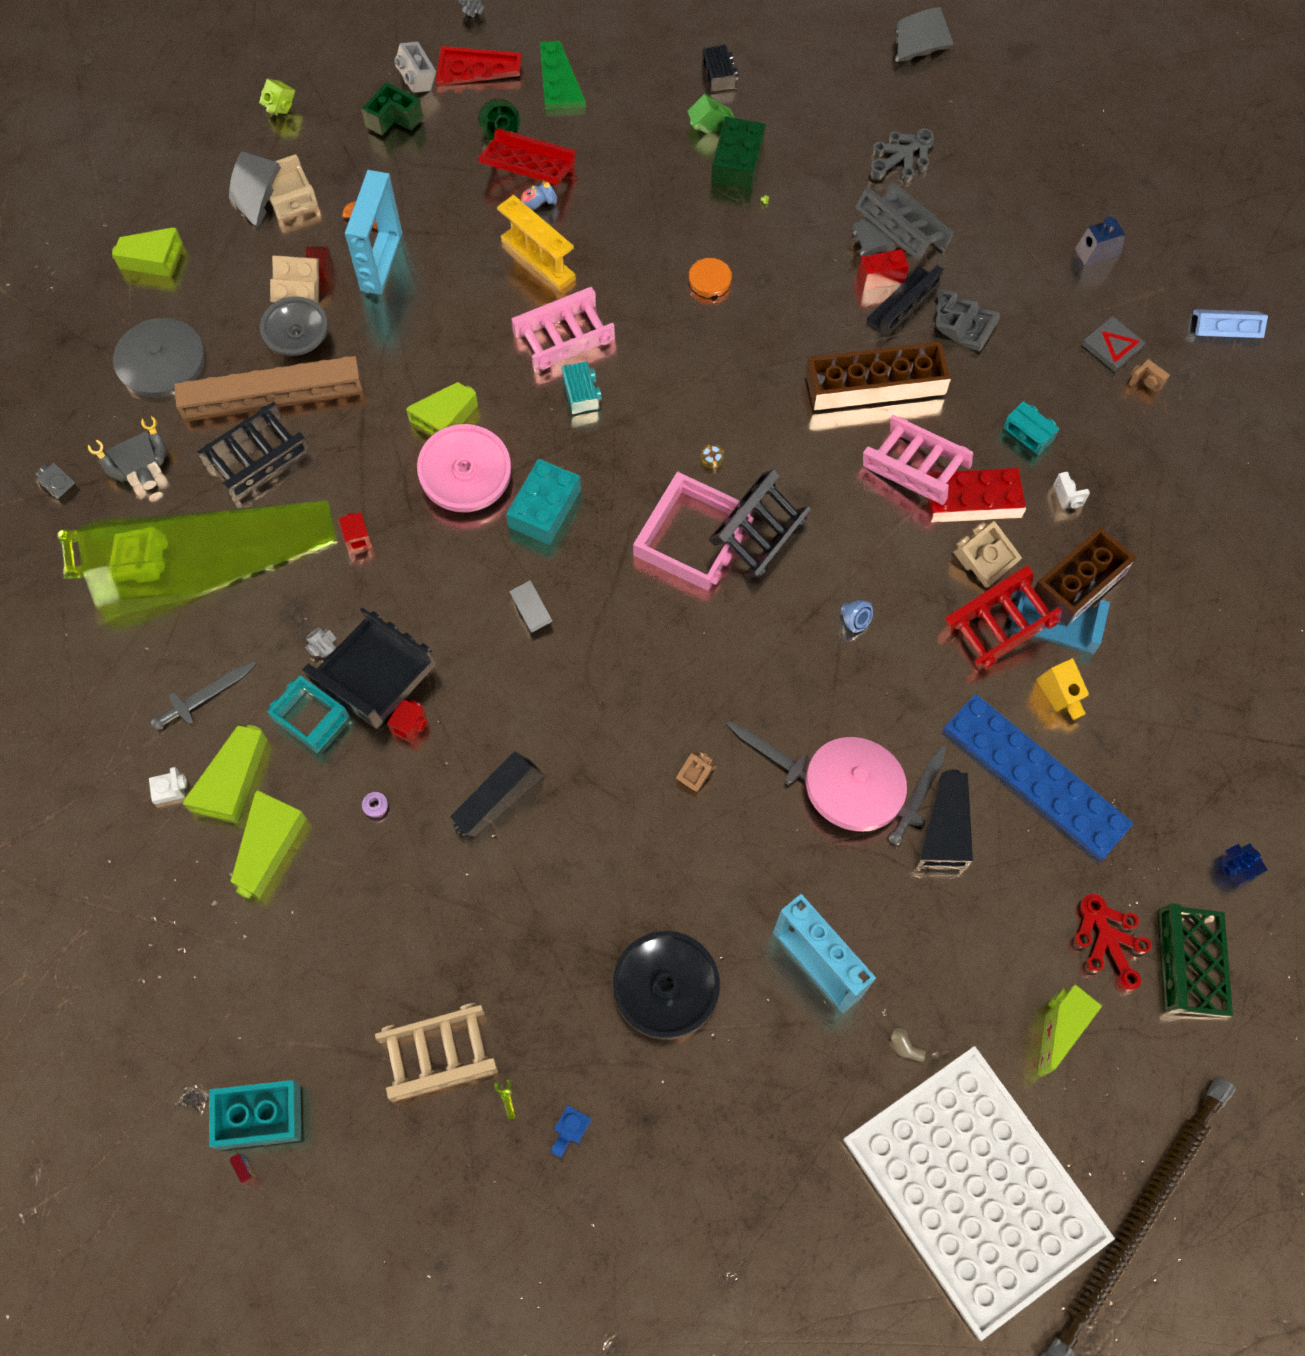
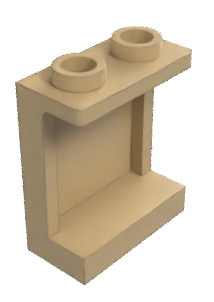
[269,155,318,219]

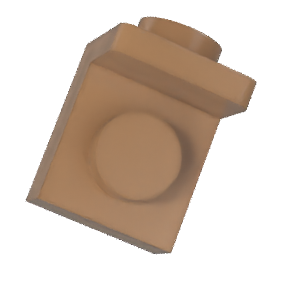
[1129,359,1170,393]
[676,751,717,792]

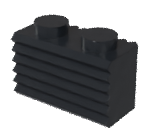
[702,44,738,92]

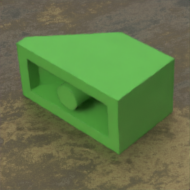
[687,94,735,134]

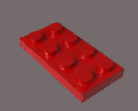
[927,468,1026,518]

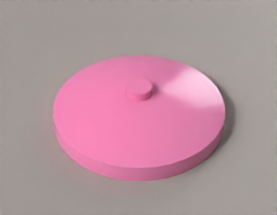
[417,424,511,512]
[806,737,907,831]

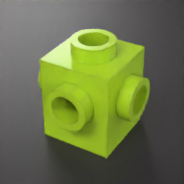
[259,79,295,115]

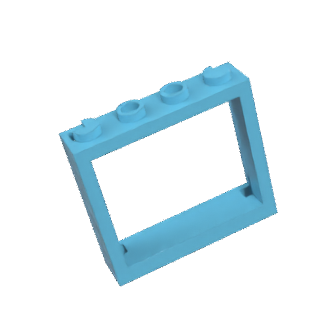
[345,170,402,294]
[773,894,876,1014]

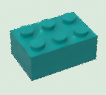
[506,458,581,545]
[209,1080,301,1150]

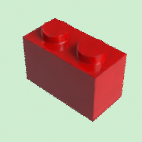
[858,249,909,291]

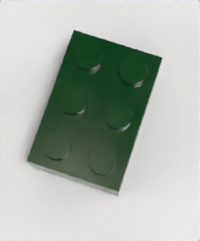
[711,116,766,189]

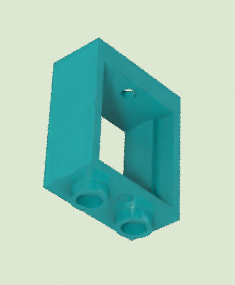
[267,675,349,754]

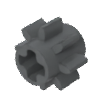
[459,0,485,18]

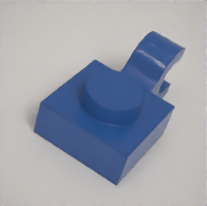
[551,1105,592,1158]

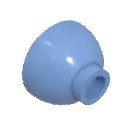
[841,600,873,633]

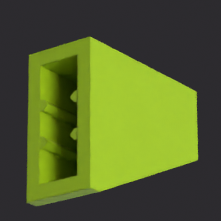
[112,228,182,277]
[406,382,478,436]

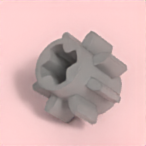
[305,627,337,658]

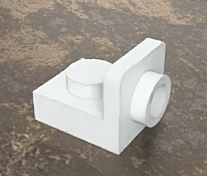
[1053,472,1090,509]
[149,767,187,804]

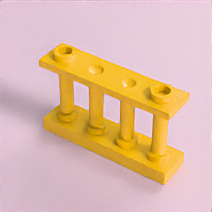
[497,195,576,291]

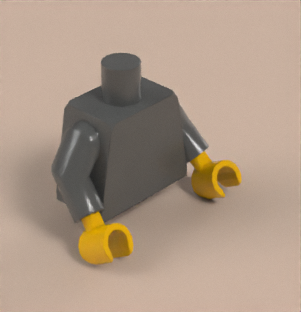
[88,416,166,490]

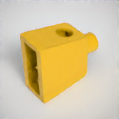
[1036,658,1089,720]

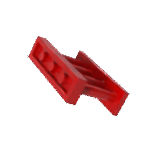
[945,565,1062,671]

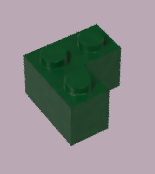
[361,82,423,135]

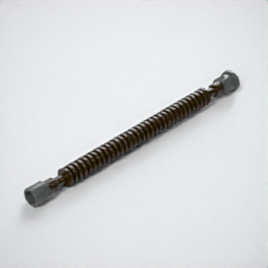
[1041,1076,1236,1356]

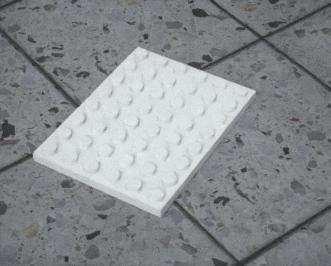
[843,1046,1115,1341]

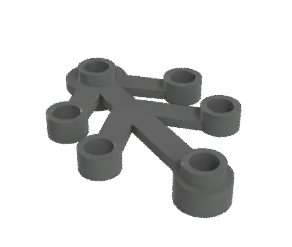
[870,129,935,182]

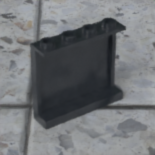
[302,608,436,729]

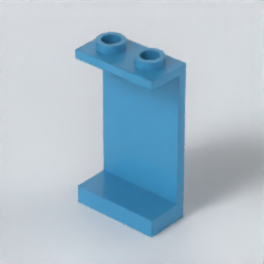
[1008,590,1110,654]

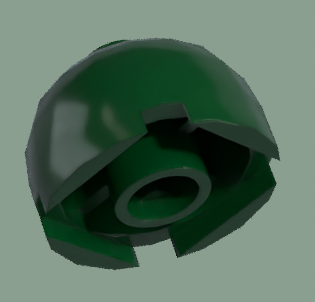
[478,98,521,141]

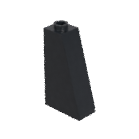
[450,751,545,837]
[917,769,973,868]

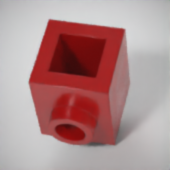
[387,700,427,742]

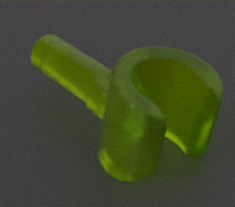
[495,1078,515,1120]

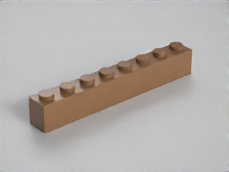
[174,356,363,419]

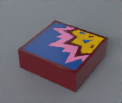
[229,1153,258,1185]

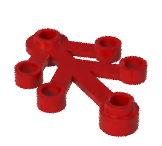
[1074,894,1151,992]

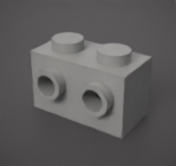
[395,42,436,93]

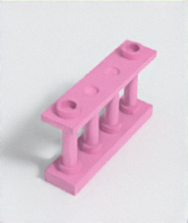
[511,287,615,372]
[863,415,973,505]

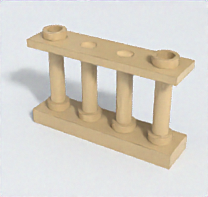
[375,1003,498,1102]

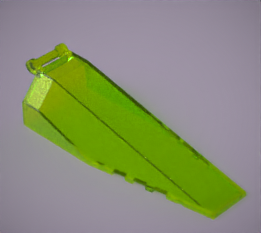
[57,501,337,618]

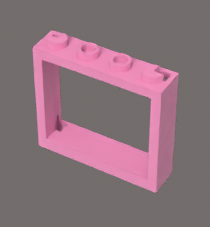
[633,472,753,591]

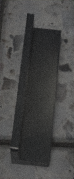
[866,265,944,336]

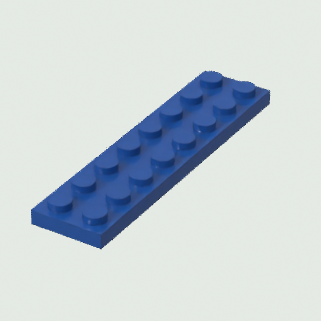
[943,694,1134,861]

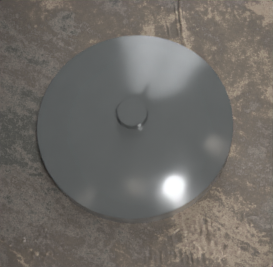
[113,318,205,398]

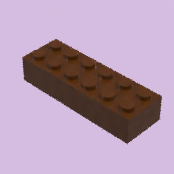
[806,341,951,410]

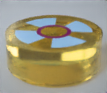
[701,444,724,468]

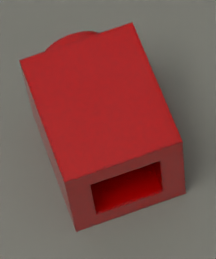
[338,512,372,553]

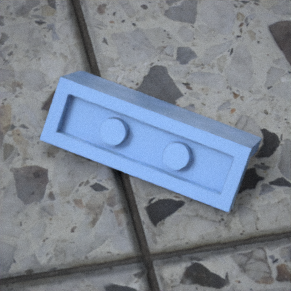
[1193,309,1268,338]

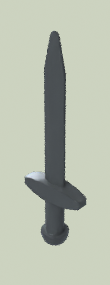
[151,662,256,730]
[727,721,809,785]
[888,746,946,845]

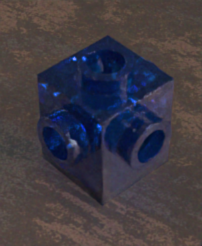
[1220,843,1268,887]

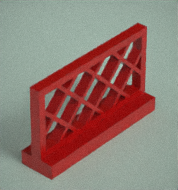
[478,128,576,185]

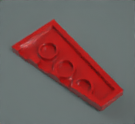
[435,46,522,86]

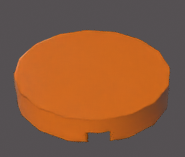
[689,258,732,298]

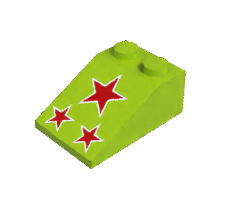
[1037,985,1102,1077]

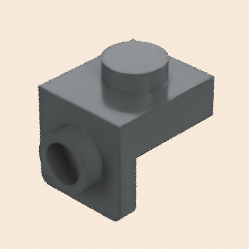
[36,462,75,500]

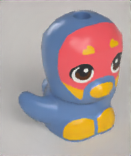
[521,181,557,210]

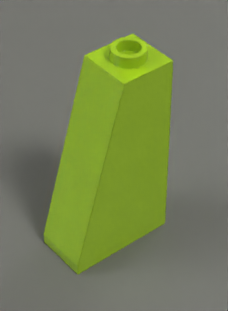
[183,725,267,823]
[231,790,306,899]

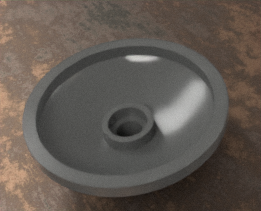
[260,296,328,356]

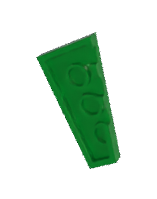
[540,41,586,110]

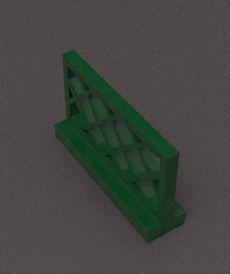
[1158,903,1233,1018]

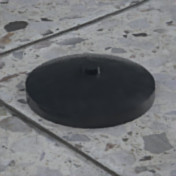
[613,931,720,1040]

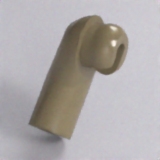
[891,1027,926,1062]

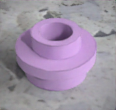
[362,792,388,817]

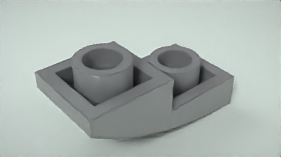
[509,580,552,633]

